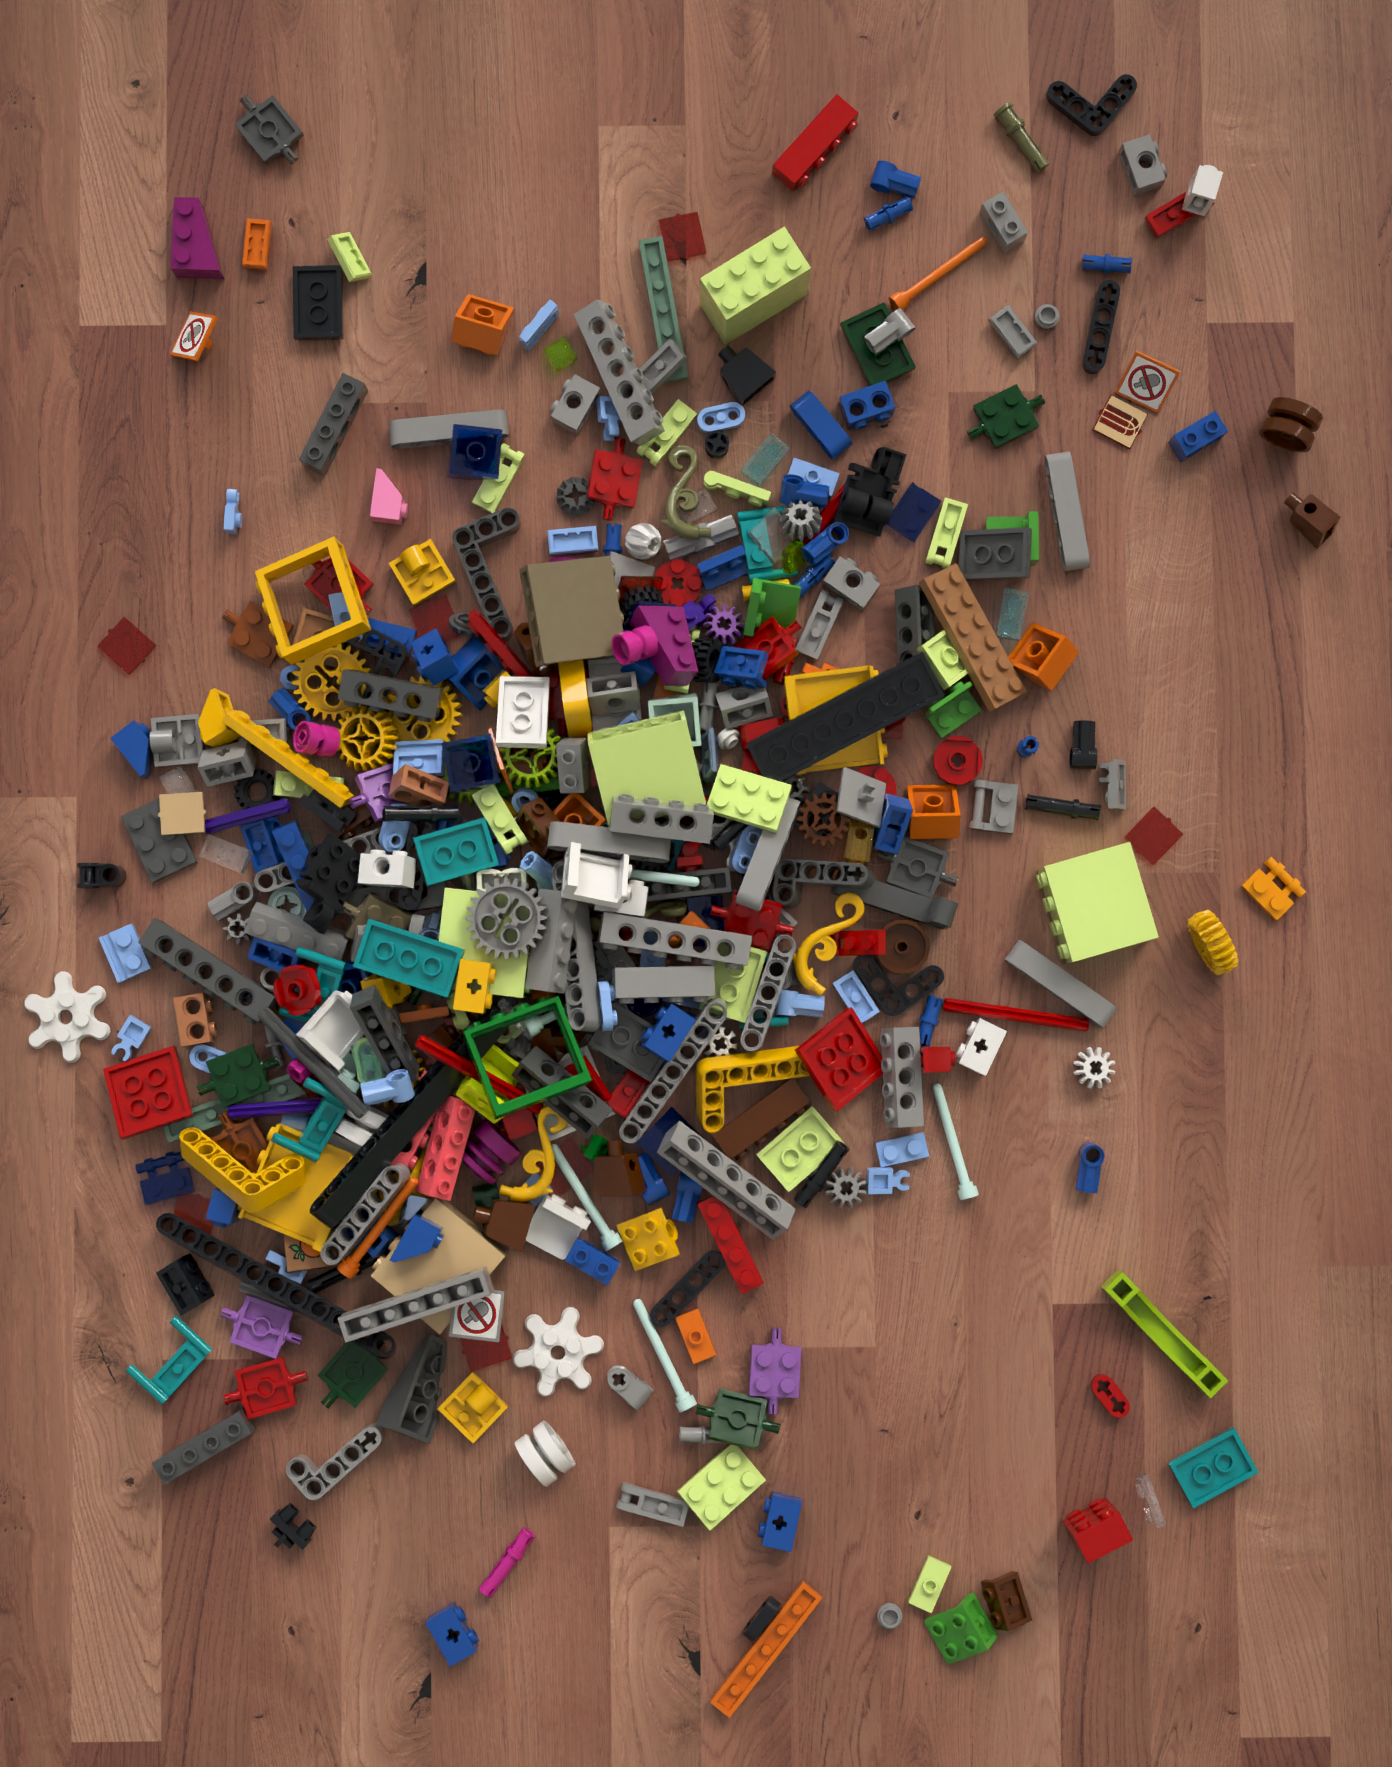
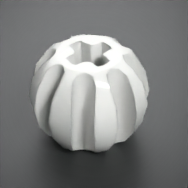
[625,523,662,560]
[703,1026,738,1058]

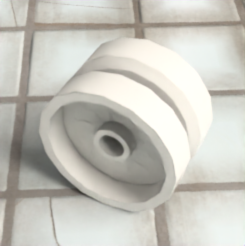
[335,1102,389,1147]
[515,1420,576,1487]

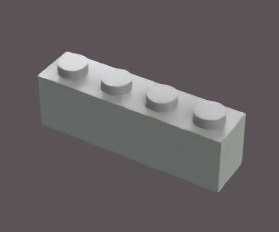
[525,889,577,993]
[245,902,349,961]
[612,966,715,1004]

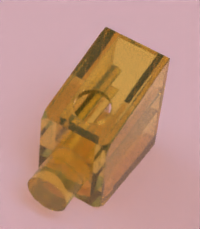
[842,819,874,873]

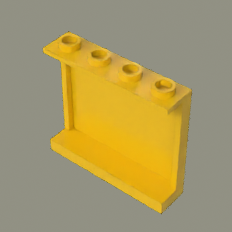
[783,665,888,775]
[237,1123,355,1252]

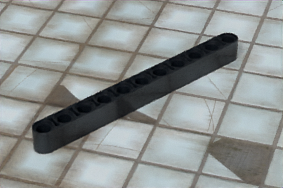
[310,1004,509,1228]
[156,1213,396,1359]

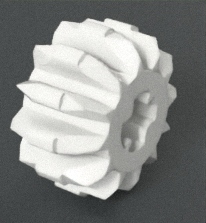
[1073,1047,1115,1088]

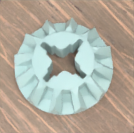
[268,887,306,917]

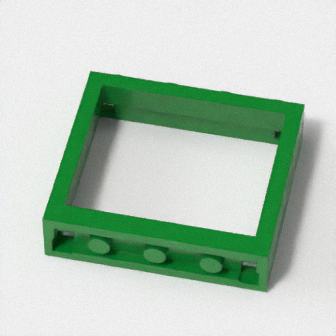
[463,995,592,1120]

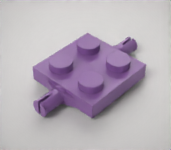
[349,763,409,822]
[220,1294,304,1359]
[748,1328,801,1414]

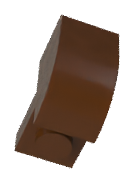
[532,1020,586,1063]

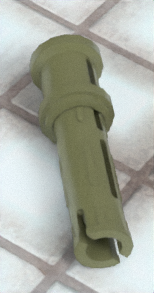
[993,102,1050,173]

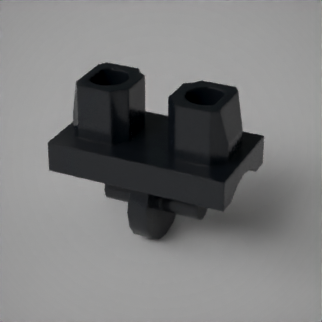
[270,1503,317,1550]

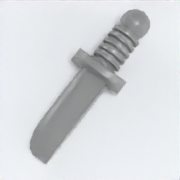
[264,1025,284,1068]

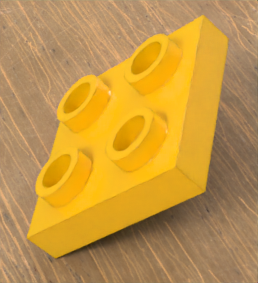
[389,539,456,606]
[616,1208,680,1271]
[437,1372,508,1443]

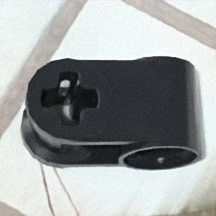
[77,863,127,889]

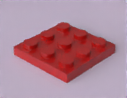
[794,1007,883,1112]
[103,1046,194,1140]

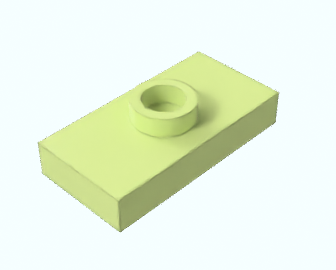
[327,232,372,282]
[908,1555,951,1613]

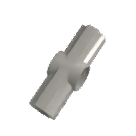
[663,515,739,561]

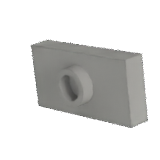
[988,305,1037,359]

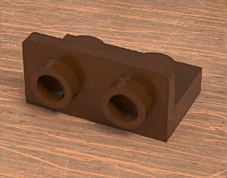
[515,797,560,859]
[981,1571,1032,1632]

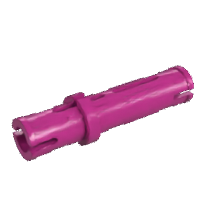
[479,1527,536,1598]

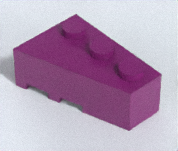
[171,197,225,279]
[628,606,698,686]

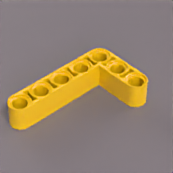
[558,660,593,738]
[696,1046,810,1133]
[179,1127,305,1213]

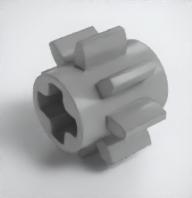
[223,914,251,945]
[503,1037,532,1063]

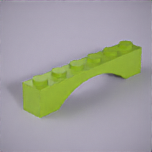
[1100,1269,1228,1398]

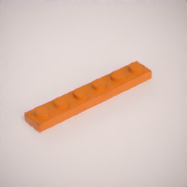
[710,1580,823,1718]

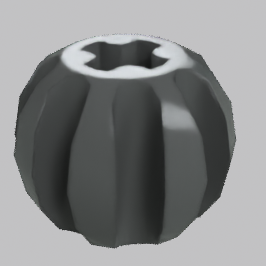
[781,774,810,805]

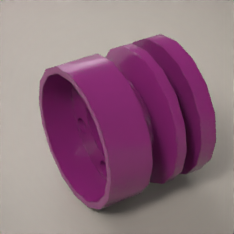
[462,1118,523,1185]

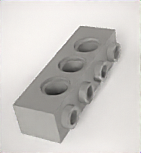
[609,794,714,844]
[880,1027,924,1128]

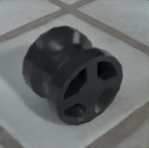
[705,431,729,459]

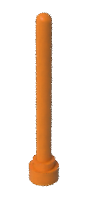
[888,237,987,311]
[337,1177,418,1279]

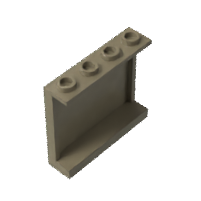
[519,556,624,668]

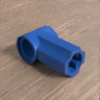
[870,161,922,199]
[780,474,830,508]
[800,522,849,566]
[268,687,314,731]
[1075,1142,1105,1193]
[638,1152,671,1206]
[672,1171,703,1223]

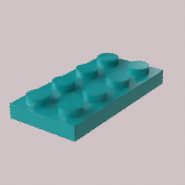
[353,919,465,998]

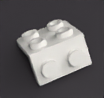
[526,1194,591,1260]

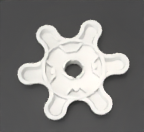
[24,971,111,1063]
[512,1307,604,1397]

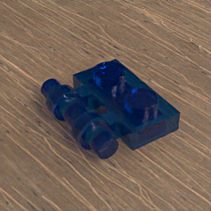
[135,1151,195,1205]

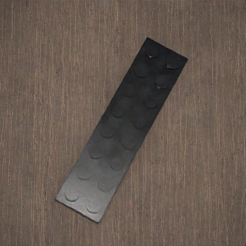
[745,651,945,782]

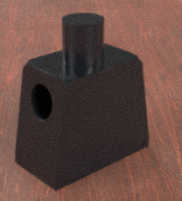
[718,345,776,406]

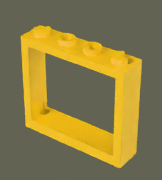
[255,537,371,665]

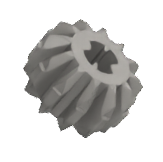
[780,499,822,543]
[825,1167,867,1209]

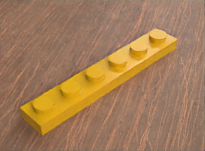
[222,710,354,808]

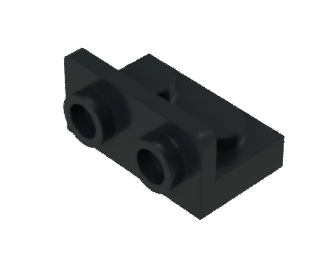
[298,789,356,834]
[156,1253,214,1316]

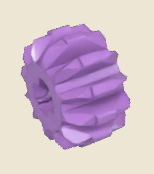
[703,604,745,647]

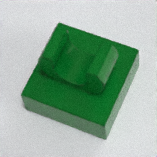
[580,1133,608,1161]

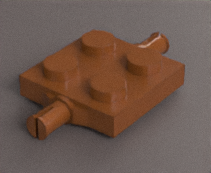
[222,601,294,668]
[210,1111,269,1174]

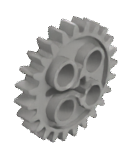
[465,877,548,959]

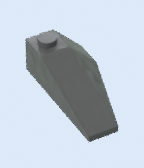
[376,1333,447,1444]

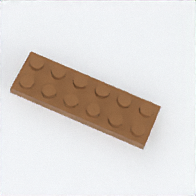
[918,563,1027,712]

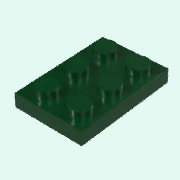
[840,302,916,386]

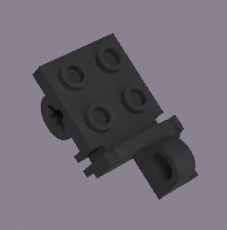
[833,447,907,537]
[295,834,360,934]

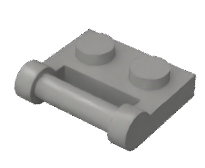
[969,780,1018,834]

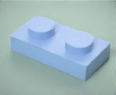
[832,970,880,1023]
[875,1132,929,1167]

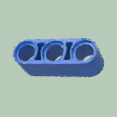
[789,390,853,460]

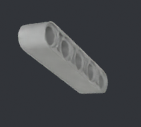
[388,410,509,449]
[1044,451,1090,572]
[735,798,801,911]
[547,821,671,863]
[740,935,797,1052]
[1004,940,1118,1029]
[320,1163,410,1265]

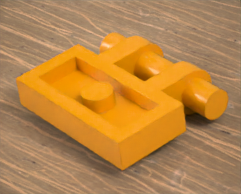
[1241,857,1306,921]

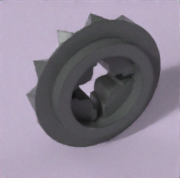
[556,477,595,516]
[448,612,481,637]

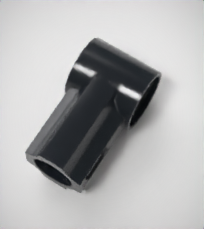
[1069,720,1097,770]

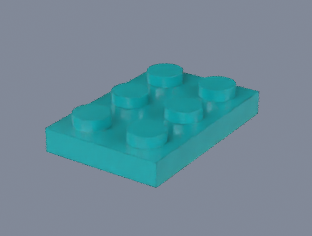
[412,817,499,886]
[1167,1427,1259,1509]

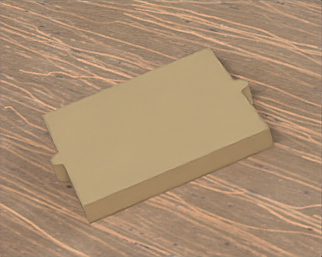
[158,792,207,835]

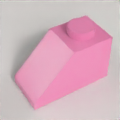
[370,468,408,525]

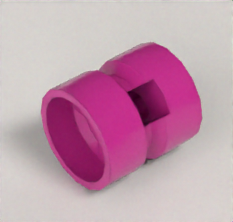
[611,625,659,665]
[293,721,340,758]

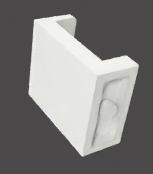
[561,842,632,909]
[296,990,364,1071]

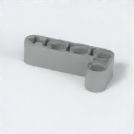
[286,1423,385,1500]

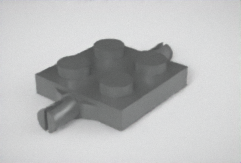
[235,94,304,165]
[877,836,959,899]

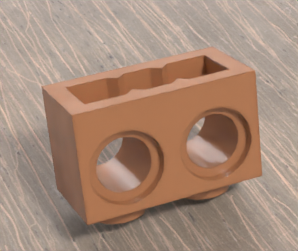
[388,764,449,806]
[173,993,218,1047]

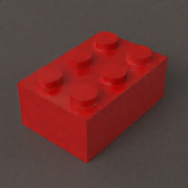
[1063,1498,1133,1564]

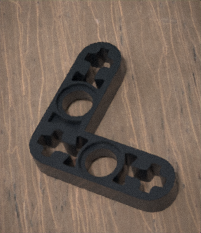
[1046,74,1137,136]
[343,619,408,706]
[853,955,944,1016]

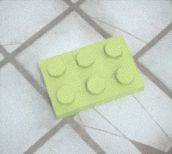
[917,629,968,690]
[707,764,792,833]
[699,942,768,1023]
[756,1106,845,1192]
[677,1444,766,1531]

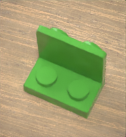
[986,511,1039,566]
[743,578,801,636]
[925,681,982,739]
[924,1592,998,1664]

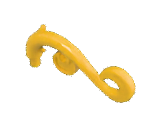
[793,892,865,997]
[499,1105,568,1202]

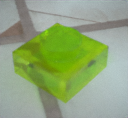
[544,336,577,371]
[781,540,804,574]

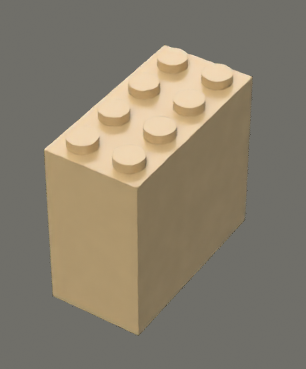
[371,1197,509,1334]

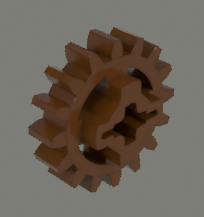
[797,792,851,847]

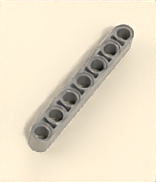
[254,824,418,892]
[552,861,601,1032]
[619,997,727,1143]

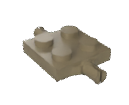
[342,892,413,940]

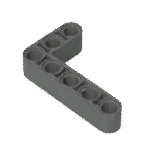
[452,508,521,641]
[831,869,958,930]

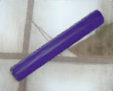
[205,799,291,834]
[228,1098,322,1119]

